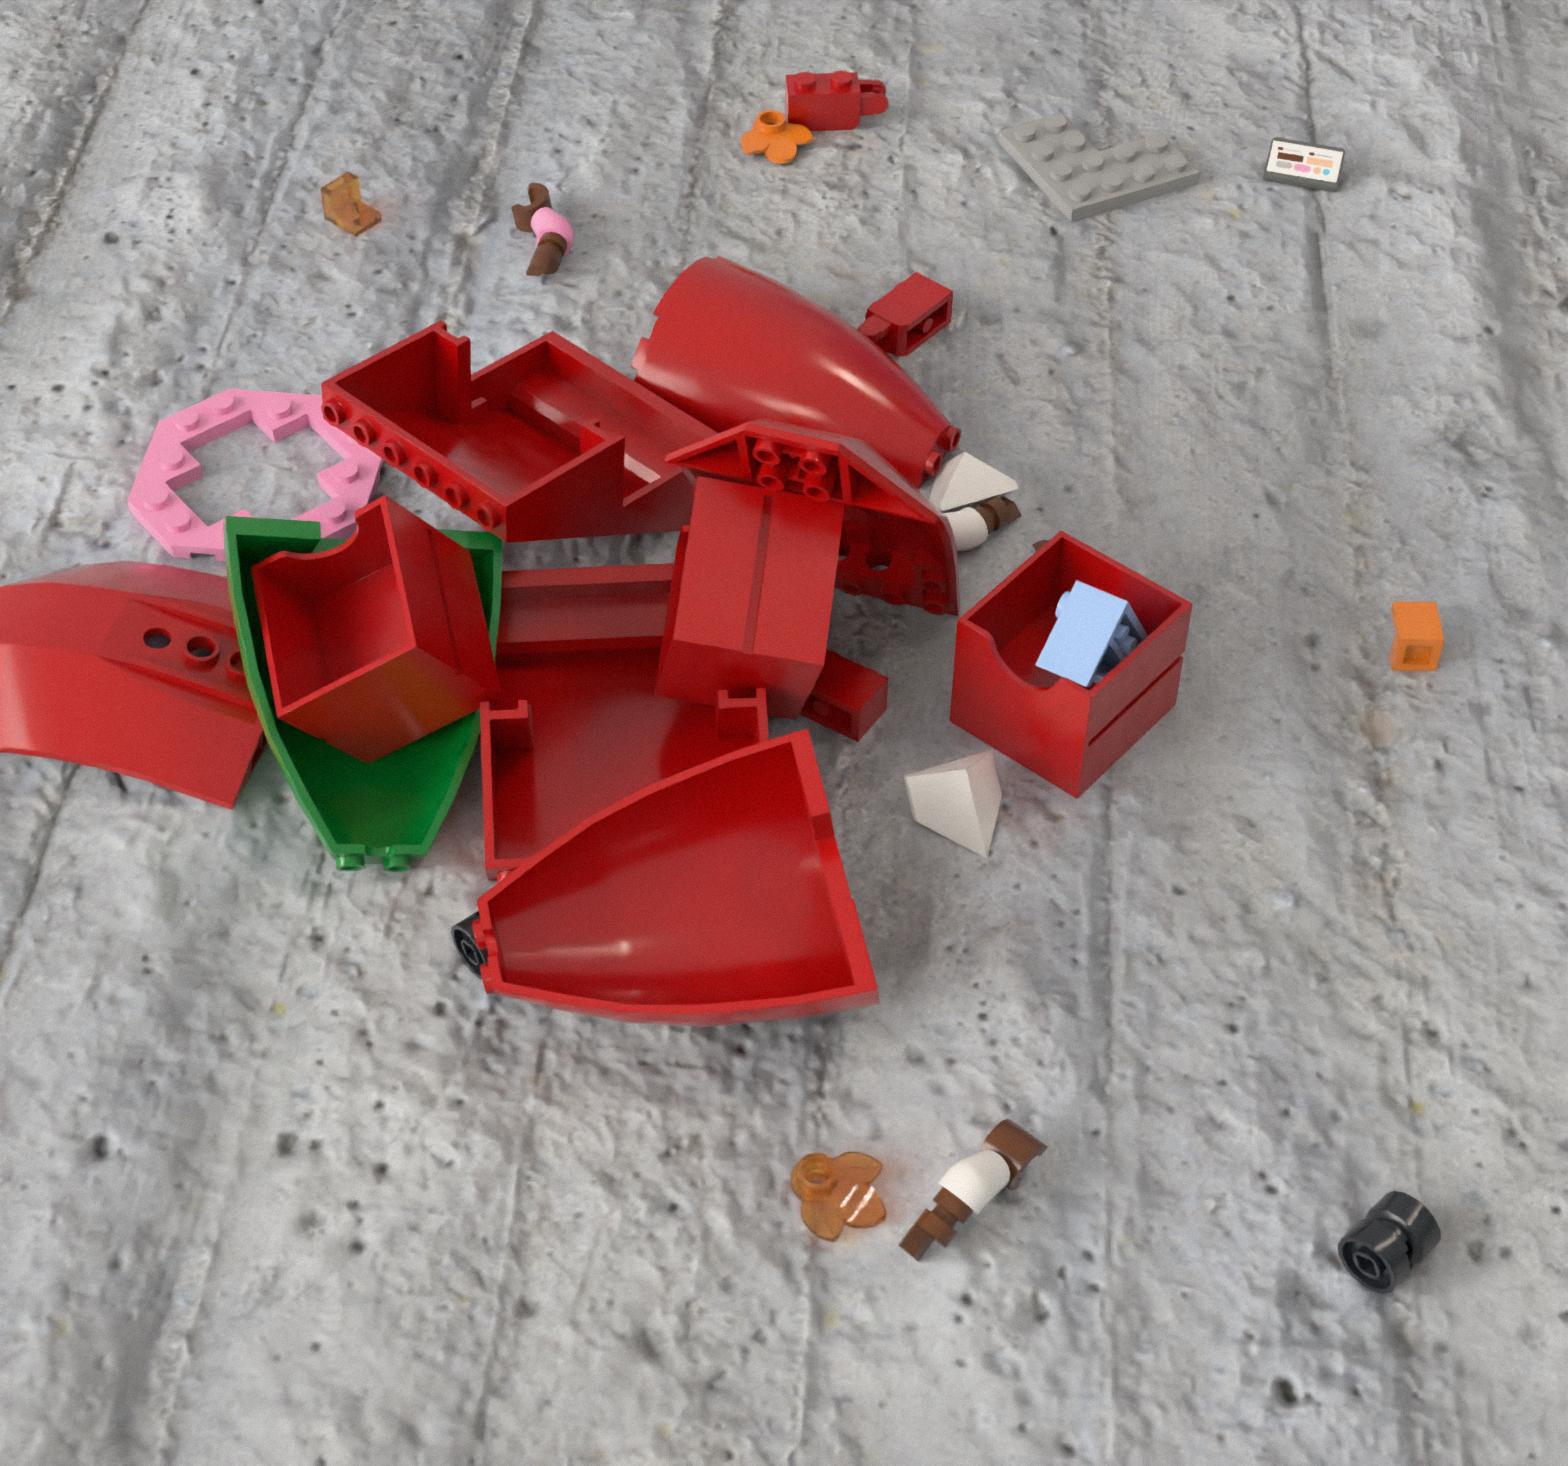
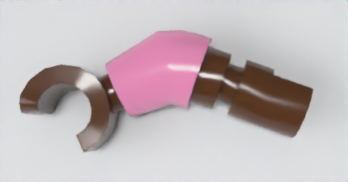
[511,182,574,276]

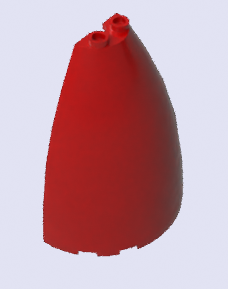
[631,256,961,489]
[472,729,880,1027]

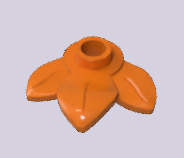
[741,110,813,164]

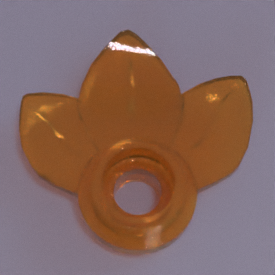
[791,1151,887,1242]

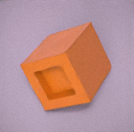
[1389,601,1444,671]

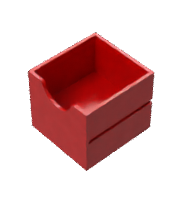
[654,476,845,720]
[251,495,502,764]
[949,531,1193,799]

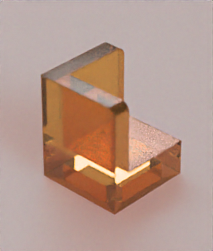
[320,171,382,237]

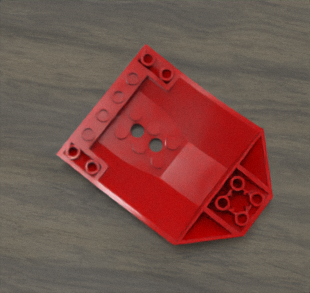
[664,418,960,616]
[0,561,268,810]

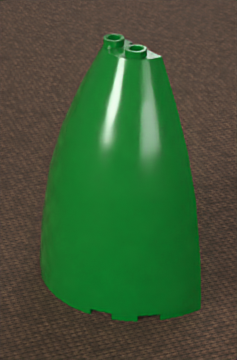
[223,516,502,872]

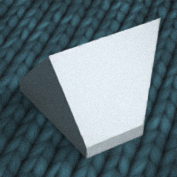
[929,452,1018,513]
[903,751,1002,859]

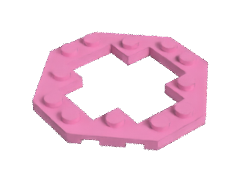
[127,389,386,562]

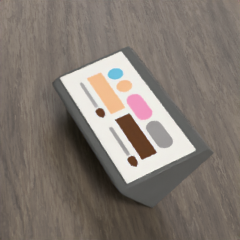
[1263,137,1345,192]

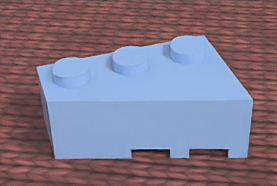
[1035,580,1148,687]

